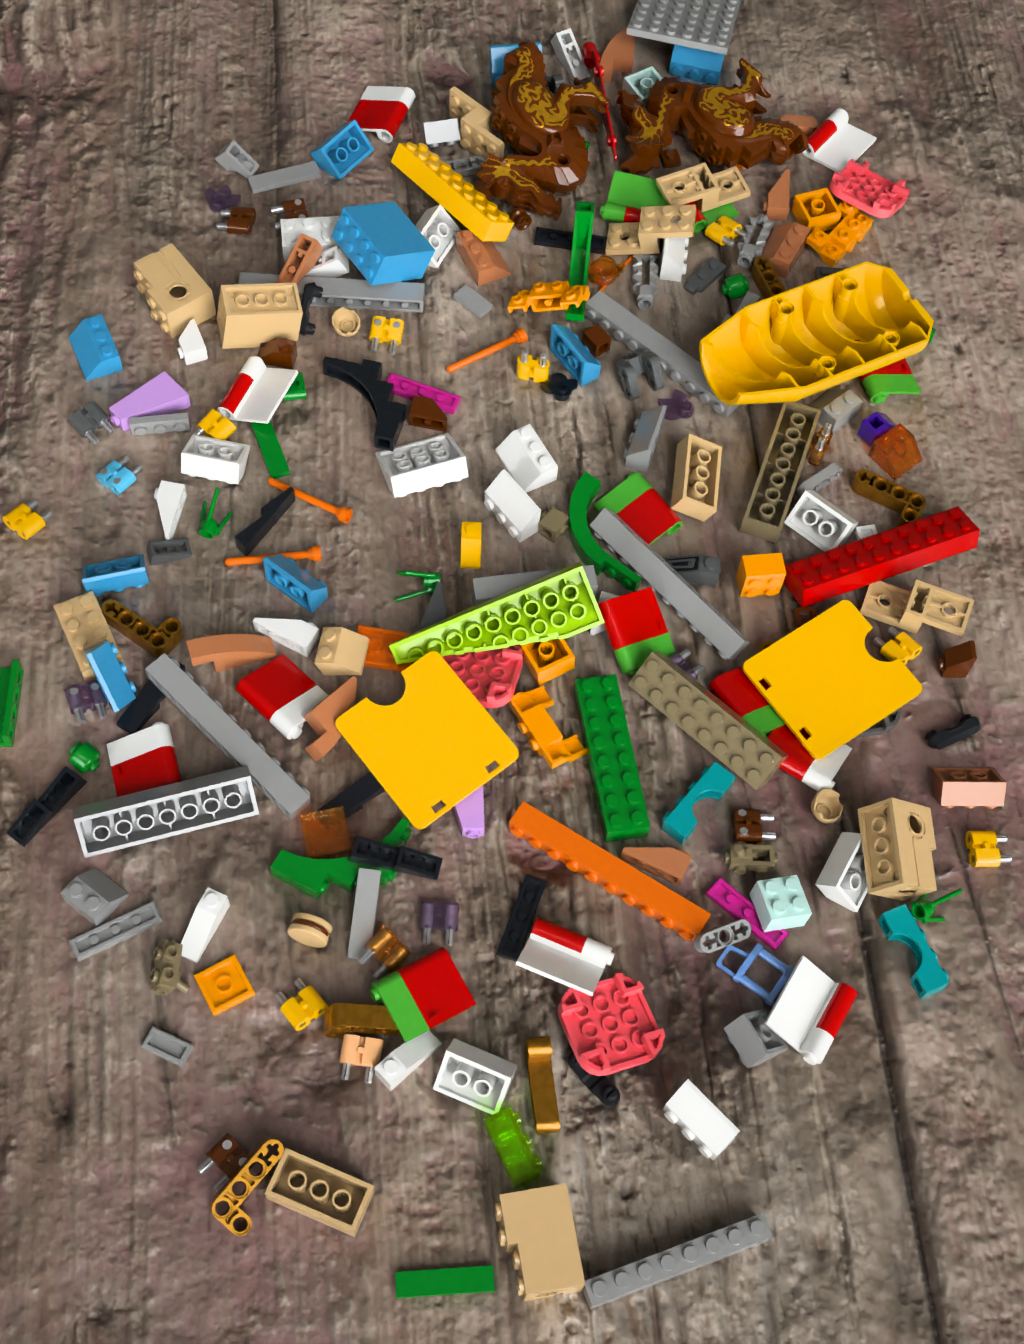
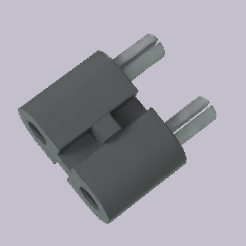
[68,401,115,444]

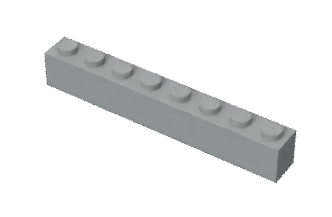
[582,1213,773,1310]

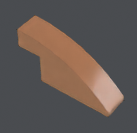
[600,26,635,83]
[186,634,277,673]
[303,676,357,762]

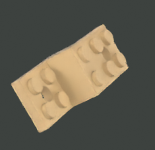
[449,86,504,161]
[656,162,751,212]
[605,205,696,255]
[860,579,974,637]

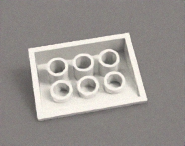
[375,433,469,498]

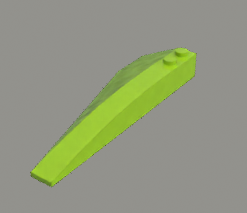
[389,562,605,664]

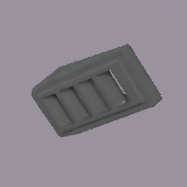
[147,538,192,566]

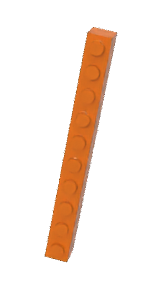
[508,801,711,942]

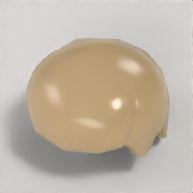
[332,307,361,337]
[811,788,844,823]

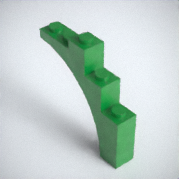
[270,818,412,899]

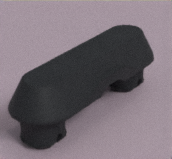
[299,282,323,336]
[925,714,980,750]
[568,1052,620,1106]

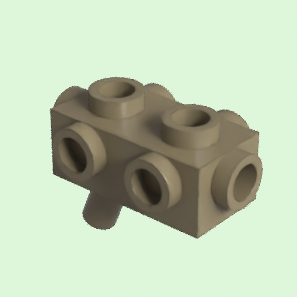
[724,841,778,876]
[149,938,190,995]

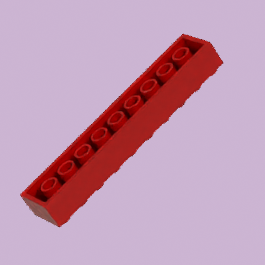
[783,506,980,608]

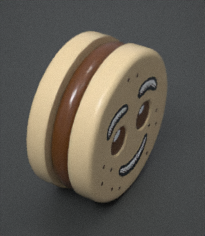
[287,912,332,948]

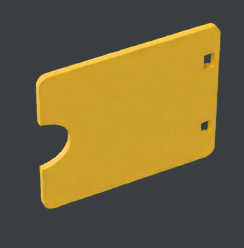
[742,600,922,760]
[335,651,519,829]

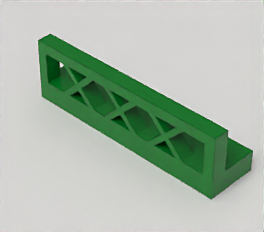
[0,660,24,747]

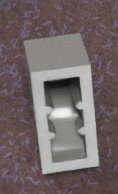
[215,140,260,179]

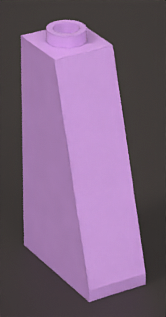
[109,371,191,431]
[453,785,485,839]

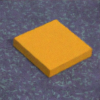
[193,954,255,1016]

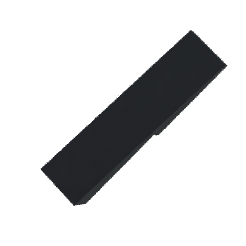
[235,487,296,556]
[116,656,185,734]
[7,766,87,847]
[314,772,385,831]
[348,835,443,880]

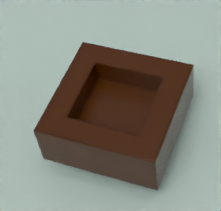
[659,148,681,169]
[793,607,816,629]

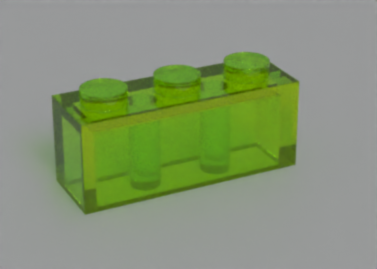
[484,1107,543,1189]

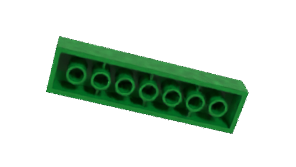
[573,674,650,843]

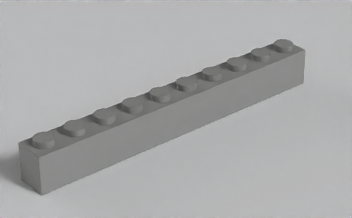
[238,272,425,313]
[585,290,739,418]
[589,507,750,660]
[145,653,310,821]

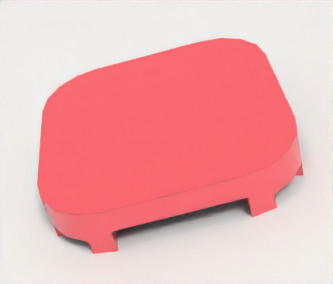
[829,159,911,218]
[442,645,523,708]
[557,973,665,1076]

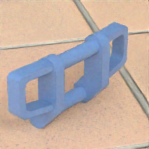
[716,942,794,1006]

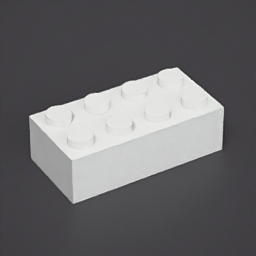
[280,216,348,262]

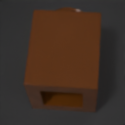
[582,324,611,358]

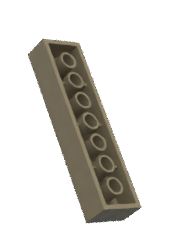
[739,402,821,544]
[628,651,788,790]

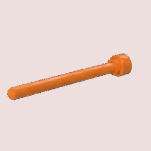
[446,328,528,373]
[267,477,353,524]
[224,545,322,566]

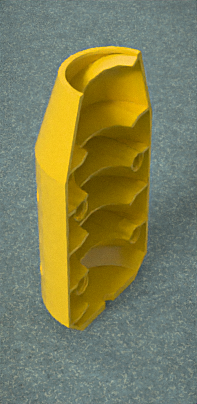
[699,262,934,405]

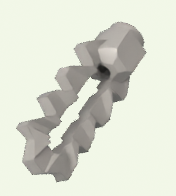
[737,214,774,268]
[632,254,659,310]

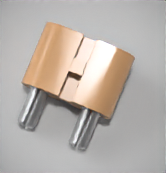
[339,1034,384,1084]

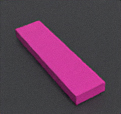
[386,373,461,415]
[705,877,789,951]

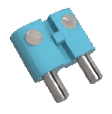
[96,455,143,495]

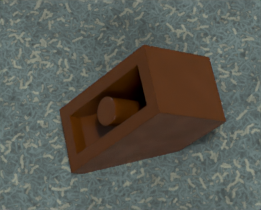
[257,337,297,370]
[409,395,447,432]
[937,641,977,678]

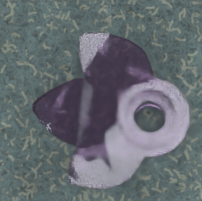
[205,185,241,212]
[658,389,694,420]

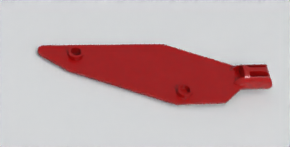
[582,41,617,161]

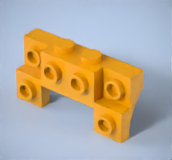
[805,201,874,268]
[507,280,590,313]
[508,685,588,769]

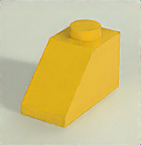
[460,522,482,569]

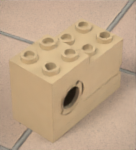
[133,243,216,338]
[217,283,303,349]
[857,797,937,901]
[494,1183,585,1301]

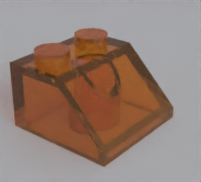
[868,423,922,480]

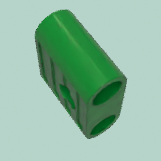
[283,372,307,401]

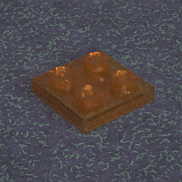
[300,806,351,859]

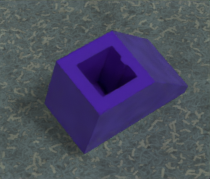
[857,412,898,447]

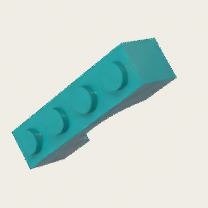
[661,762,736,845]
[877,904,949,1000]

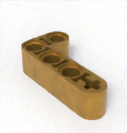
[751,256,786,299]
[851,469,926,527]
[101,599,184,658]
[324,1003,401,1038]
[525,1035,560,1135]
[209,1137,284,1236]

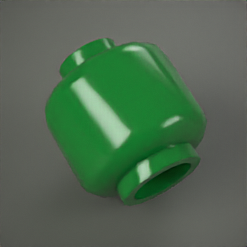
[722,273,750,300]
[68,741,101,773]

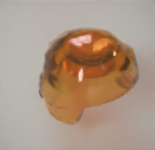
[588,255,625,286]

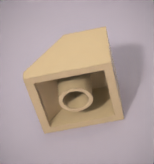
[314,627,370,675]

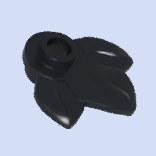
[540,373,578,401]

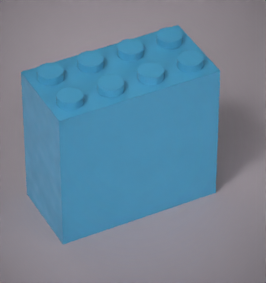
[331,202,435,286]

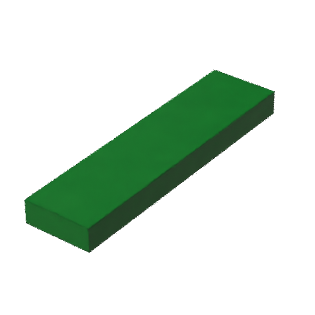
[250,421,290,479]
[395,1265,495,1299]

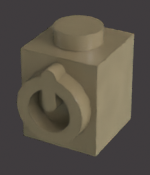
[538,507,569,543]

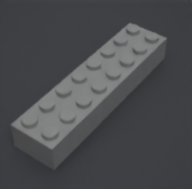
[73,765,259,858]

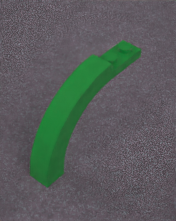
[565,201,595,321]
[568,472,641,592]

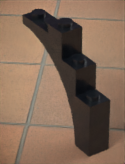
[323,356,406,451]

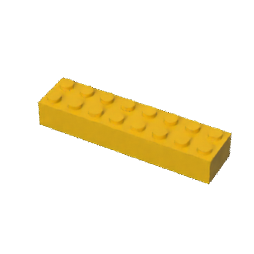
[391,142,514,242]

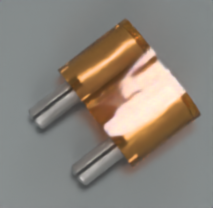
[808,423,833,466]
[357,926,410,980]

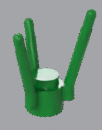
[198,487,233,539]
[394,570,440,602]
[911,888,963,924]

